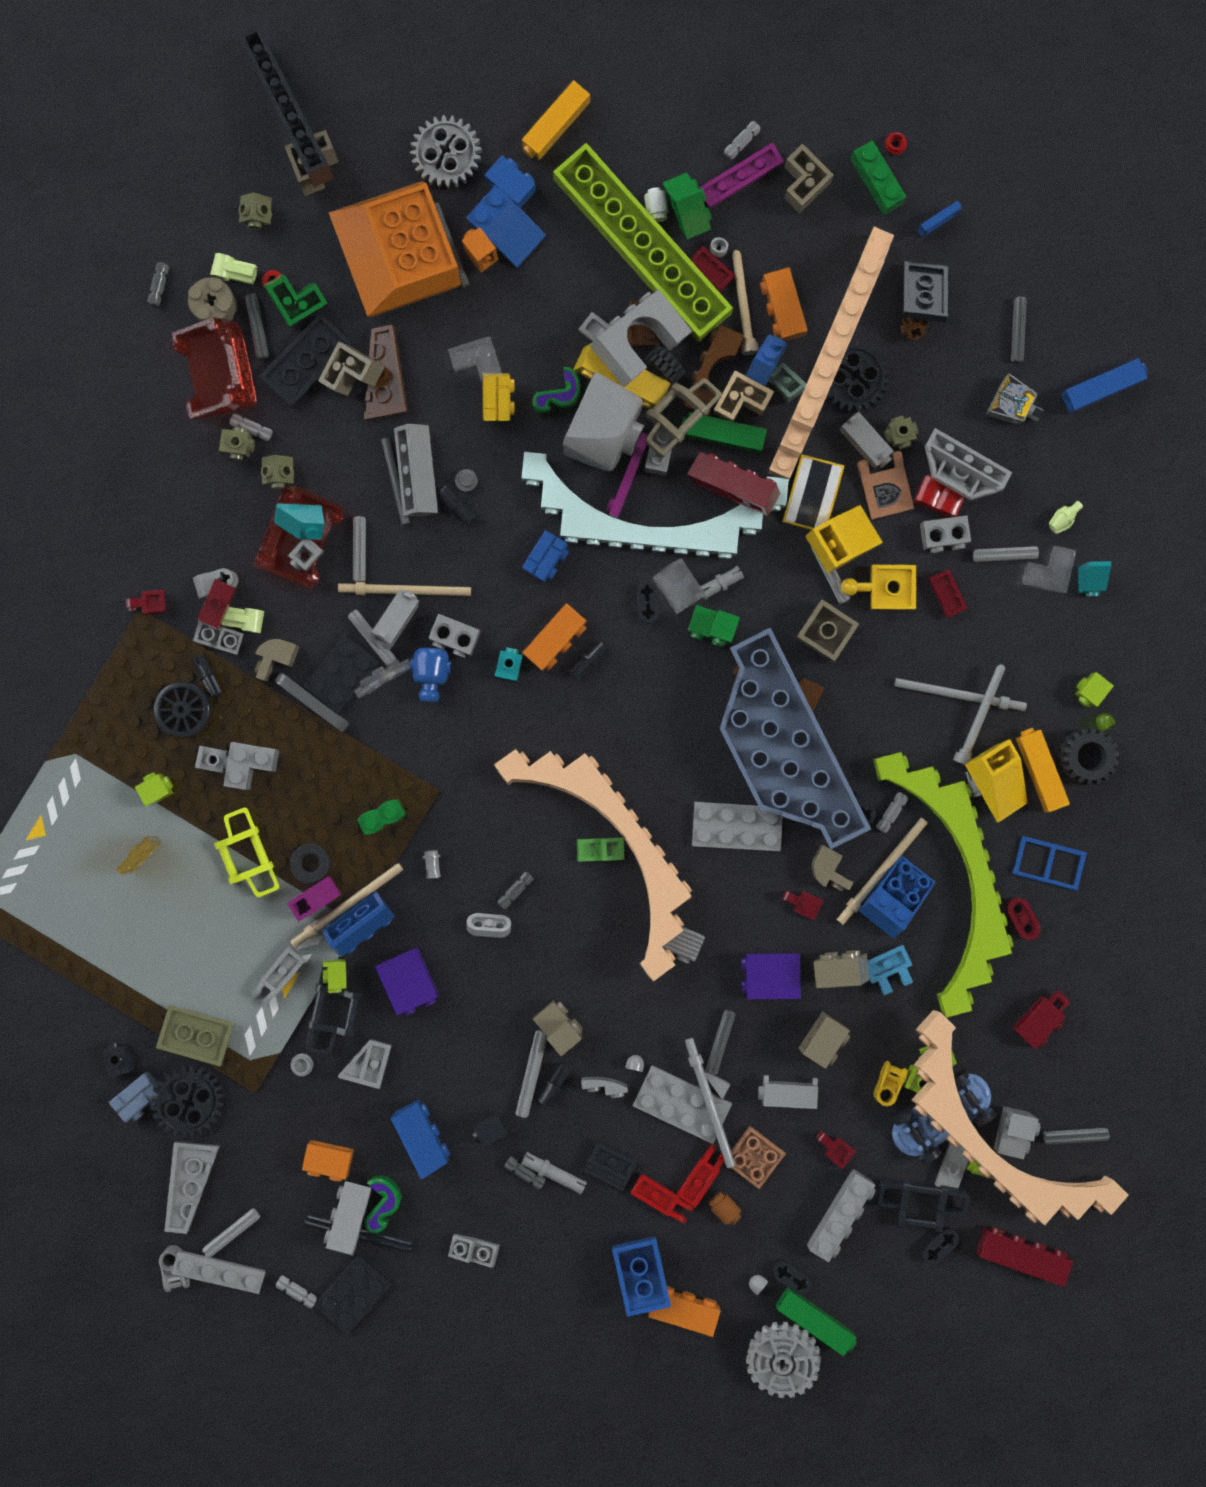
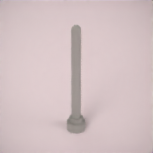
[953,664,1005,765]

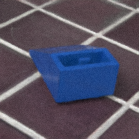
[858,855,936,938]

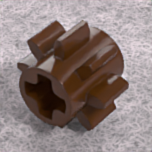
[900,318,928,340]

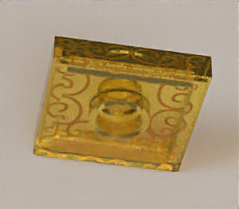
[116,836,162,875]

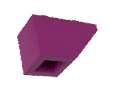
[287,876,341,922]

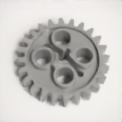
[410,115,482,189]

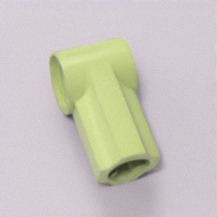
[210,253,257,285]
[221,607,264,633]

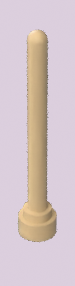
[732,250,759,355]

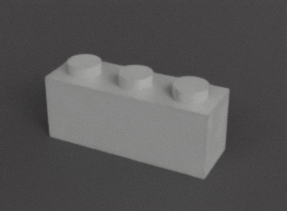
[323,1181,372,1256]

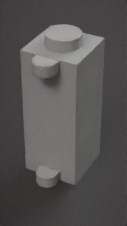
[840,411,894,469]
[371,590,419,650]
[758,1075,818,1109]

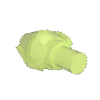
[1049,501,1083,534]

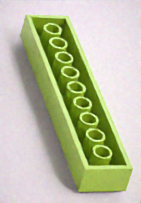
[553,143,733,343]

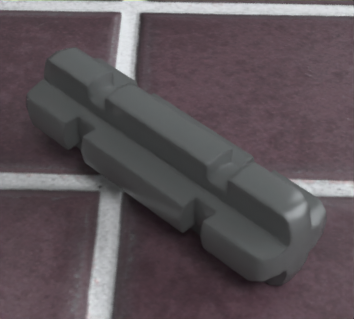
[147,262,169,306]
[497,872,534,909]
[504,1157,546,1189]

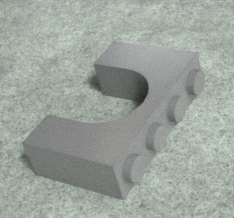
[590,289,692,387]

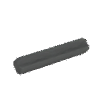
[245,294,269,359]
[1011,296,1027,362]
[706,1010,735,1075]
[1042,1128,1110,1145]

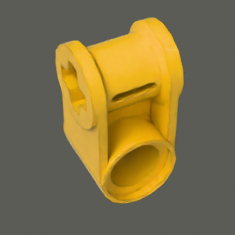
[874,1061,908,1106]

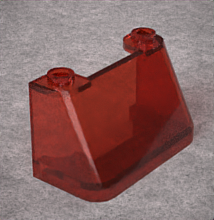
[172,317,256,420]
[254,486,344,589]

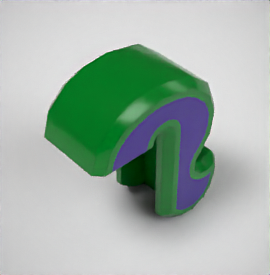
[532,367,581,415]
[364,1175,402,1233]

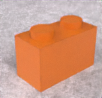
[462,227,498,273]
[302,1140,354,1181]

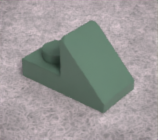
[769,363,806,403]

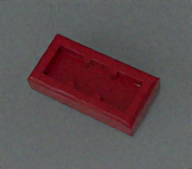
[690,246,735,293]
[928,569,968,619]
[197,579,237,629]

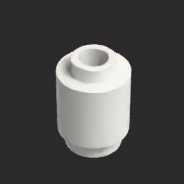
[644,188,669,222]

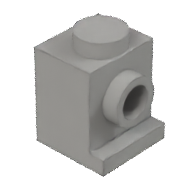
[288,539,324,571]
[195,746,229,773]

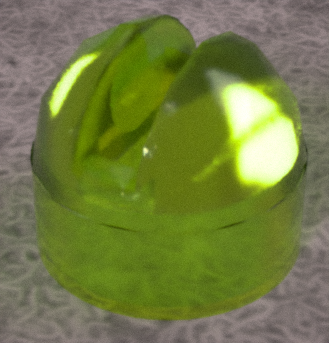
[1096,713,1116,731]

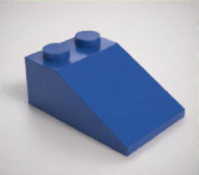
[466,185,546,268]
[612,1236,671,1317]

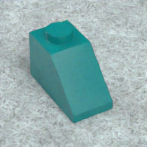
[274,504,324,540]
[1078,561,1111,597]

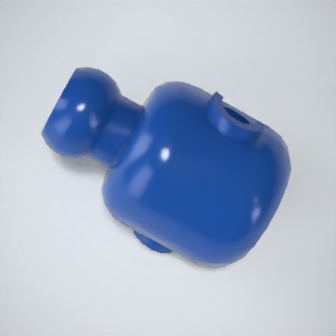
[410,648,451,702]

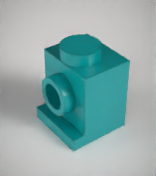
[495,647,523,682]

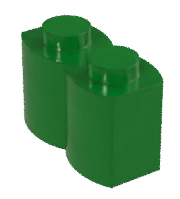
[357,800,407,834]

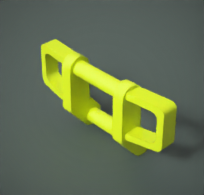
[214,807,279,897]

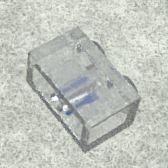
[653,558,706,614]

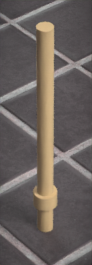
[338,582,471,596]
[837,818,928,925]
[290,863,404,948]

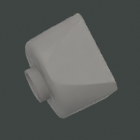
[563,372,644,471]

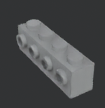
[394,424,438,517]
[807,1169,875,1262]

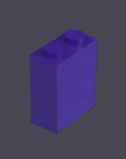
[375,947,439,1017]
[741,952,801,999]

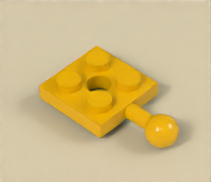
[841,565,916,610]

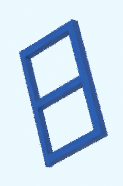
[1012,836,1087,891]

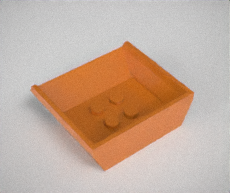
[329,181,461,317]

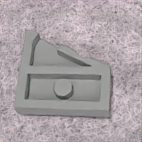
[338,1039,392,1089]

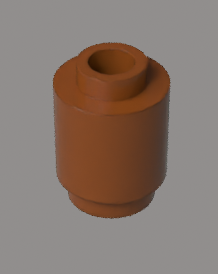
[709,1192,741,1225]

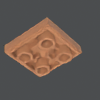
[724,1126,786,1189]

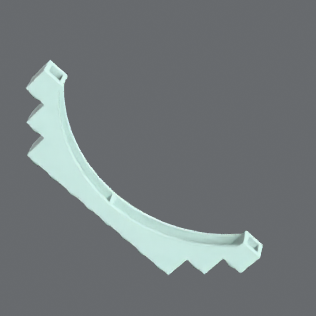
[522,452,789,559]

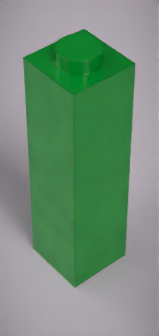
[682,412,767,454]
[776,1287,856,1356]

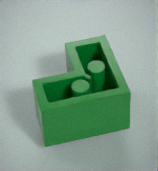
[663,173,712,239]
[263,274,327,326]
[687,605,740,648]

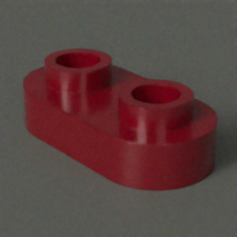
[1006,898,1041,940]

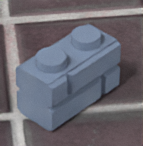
[109,1071,160,1123]

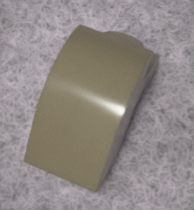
[255,639,299,682]
[812,845,853,891]

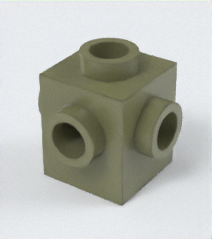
[239,192,272,229]
[884,416,918,450]
[219,427,255,461]
[261,455,294,489]

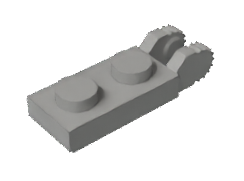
[251,946,306,1007]

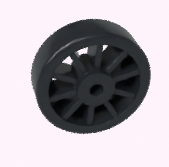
[154,682,212,738]

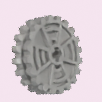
[746,1322,821,1398]

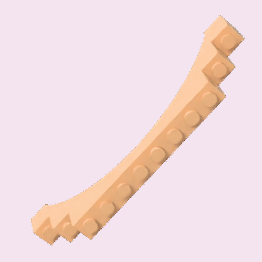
[767,227,894,479]
[494,749,692,982]
[912,1010,1128,1225]

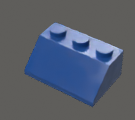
[322,890,395,957]
[391,1100,450,1179]

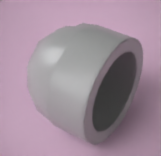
[710,238,728,258]
[625,1055,644,1072]
[749,1275,768,1295]

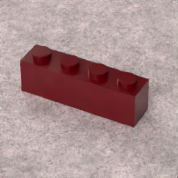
[688,452,781,516]
[976,1226,1073,1287]

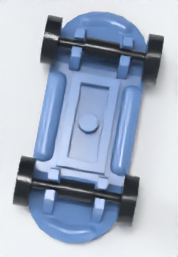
[892,1070,996,1165]

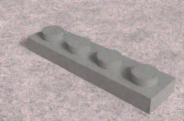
[171,1250,265,1294]

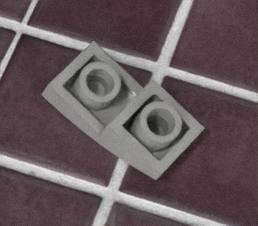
[193,620,244,655]
[581,1077,628,1098]
[448,1234,500,1268]

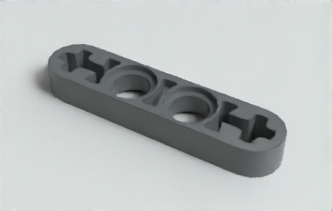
[274,672,350,732]

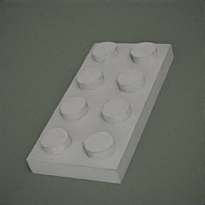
[692,802,782,851]
[633,1065,732,1144]

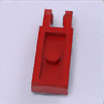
[677,1144,725,1208]
[630,1173,694,1223]

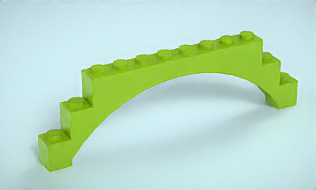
[873,752,1013,1018]

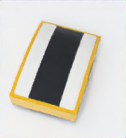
[782,455,844,530]

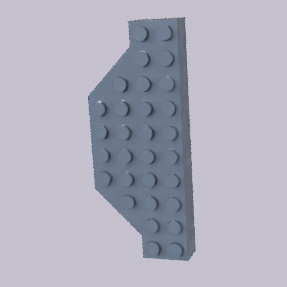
[719,628,871,849]

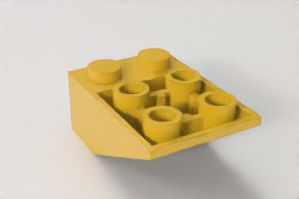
[805,505,883,574]
[965,739,1028,823]

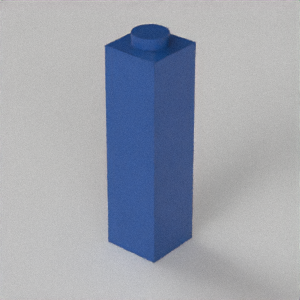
[1061,358,1148,414]

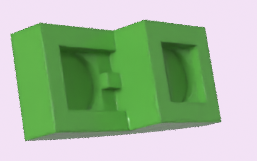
[576,838,624,862]

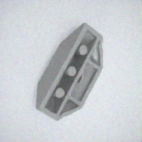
[925,428,1012,500]

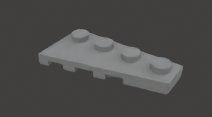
[164,1141,220,1234]

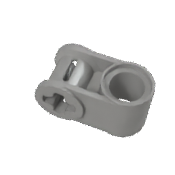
[193,568,239,600]
[159,1245,190,1292]

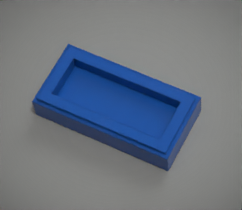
[918,201,962,237]

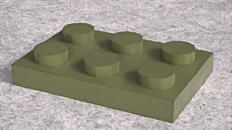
[156,1005,235,1066]

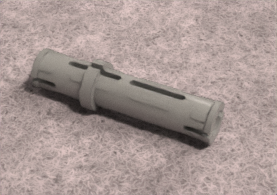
[521,1152,586,1195]

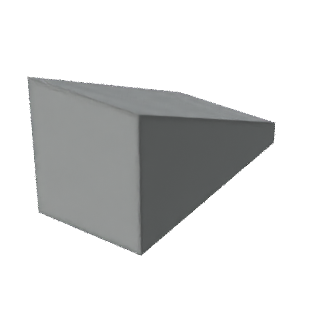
[704,1070,730,1100]

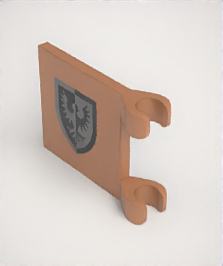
[857,451,914,520]

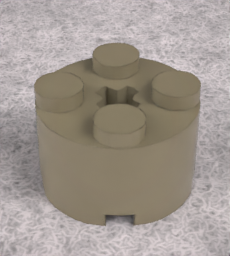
[188,278,237,328]

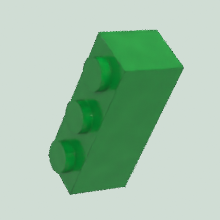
[850,140,906,215]

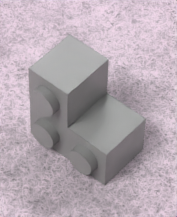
[223,742,279,790]
[994,1106,1040,1159]

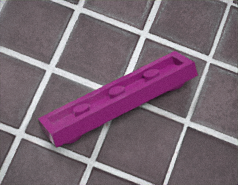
[699,143,784,209]
[607,432,648,519]

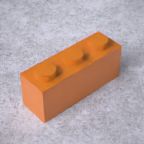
[760,267,808,342]
[522,603,587,671]
[648,1286,721,1337]

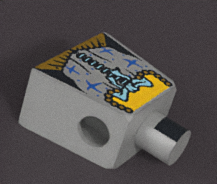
[986,373,1044,425]

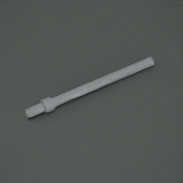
[894,678,1027,711]
[684,1038,735,1168]

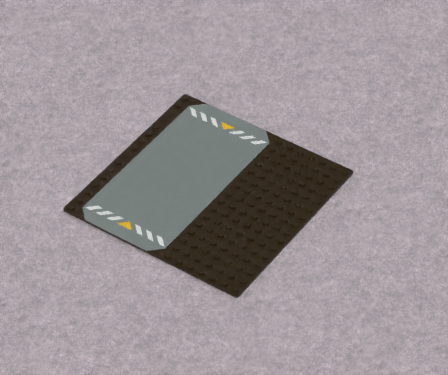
[0,610,439,1092]

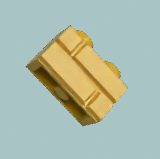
[483,373,514,421]

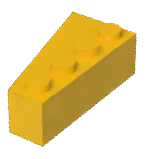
[573,342,671,409]

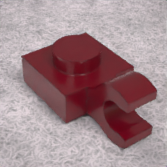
[126,590,167,615]
[782,891,823,920]
[816,1130,856,1169]

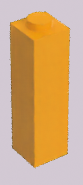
[522,80,590,161]
[1016,728,1070,812]

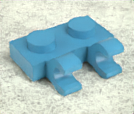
[868,945,913,995]

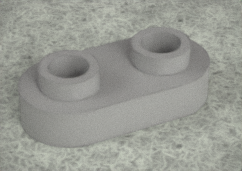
[467,913,511,938]

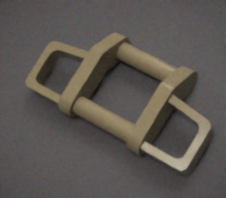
[645,378,722,457]

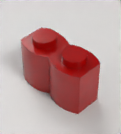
[913,474,965,518]

